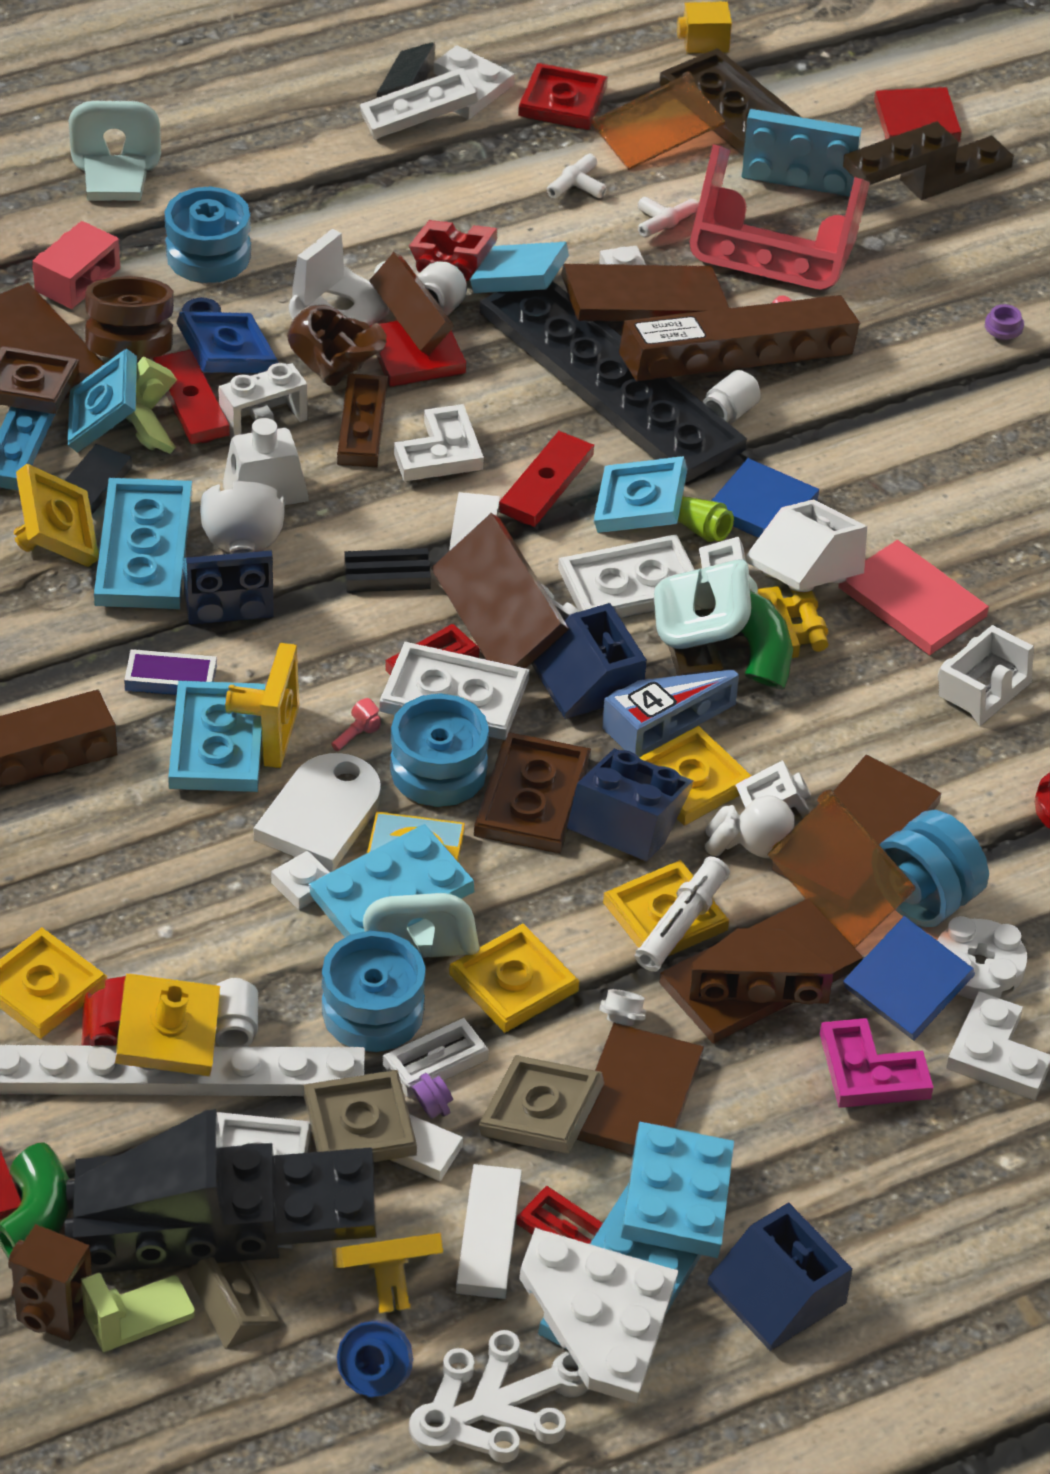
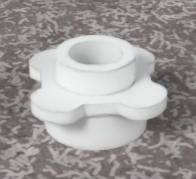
[599,989,646,1026]

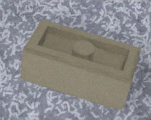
[187,1257,281,1348]

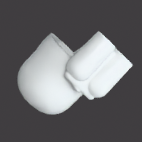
[705,795,794,858]

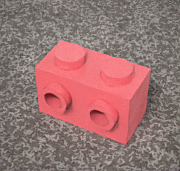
[32,221,120,309]

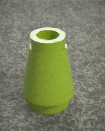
[678,496,734,542]

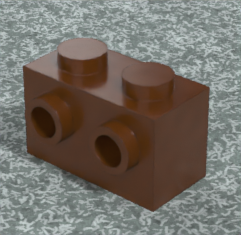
[8,1224,92,1342]

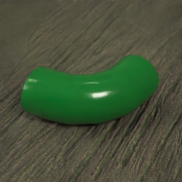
[740,590,793,690]
[0,1143,71,1259]

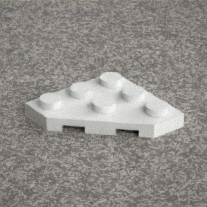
[519,1228,678,1404]

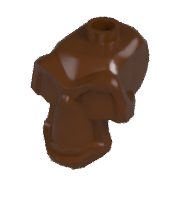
[287,305,386,386]

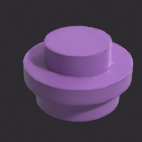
[985,304,1024,340]
[412,1072,454,1119]

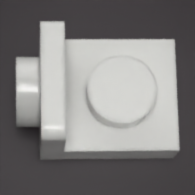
[736,761,811,818]

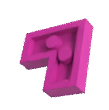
[820,1018,934,1108]

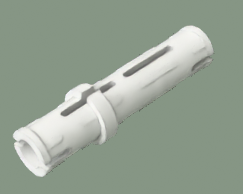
[634,856,730,972]

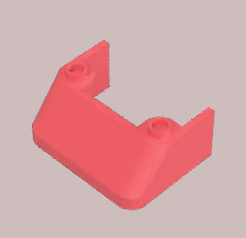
[690,144,870,290]

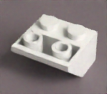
[746,499,867,592]

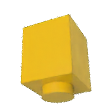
[677,2,732,54]

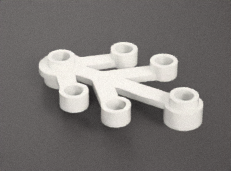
[409,1330,588,1463]

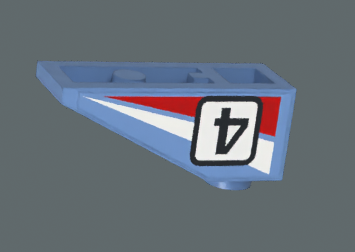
[602,670,739,757]

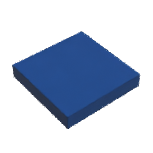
[176,312,279,373]
[711,458,819,538]
[843,916,975,1041]

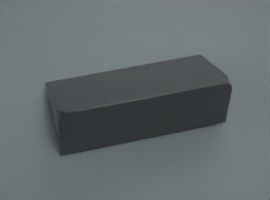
[377,42,435,98]

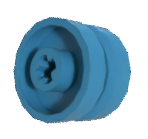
[165,187,251,283]
[390,693,489,807]
[872,810,989,928]
[322,930,426,1052]

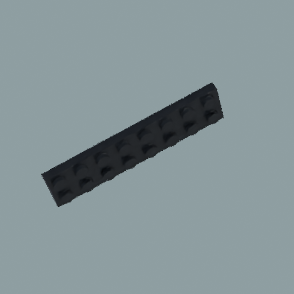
[480,280,747,483]

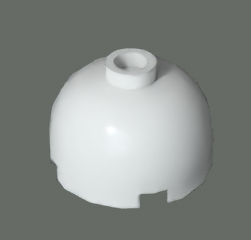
[201,481,285,554]

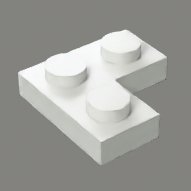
[434,45,514,120]
[394,404,484,482]
[946,991,1050,1100]

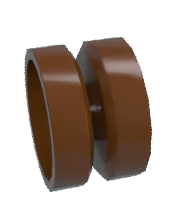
[85,276,174,360]

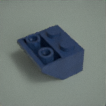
[183,550,274,625]
[531,603,647,719]
[567,748,694,861]
[707,1202,853,1351]

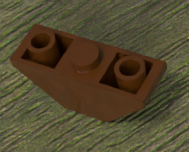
[689,928,833,1004]

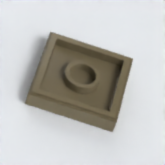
[479,1055,604,1154]
[304,1070,417,1162]

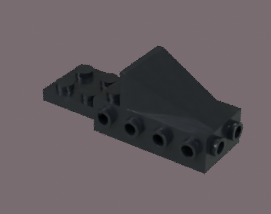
[65,1109,377,1273]

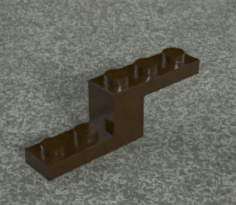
[843,121,1014,200]

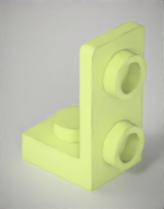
[126,356,177,454]
[81,1273,195,1352]

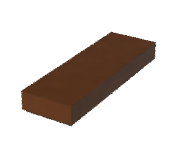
[369,252,454,355]
[337,373,388,467]

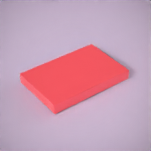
[838,539,989,656]

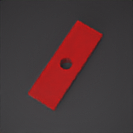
[152,349,230,445]
[499,431,594,527]

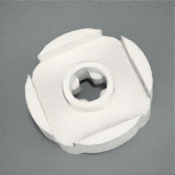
[937,916,1027,1000]

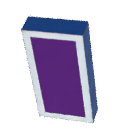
[124,649,217,695]

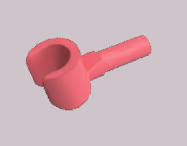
[331,698,381,751]

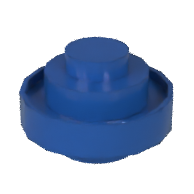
[337,1320,414,1397]

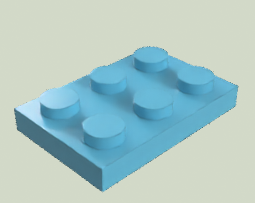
[741,109,862,197]
[168,681,265,792]
[309,823,475,938]
[621,1122,734,1258]

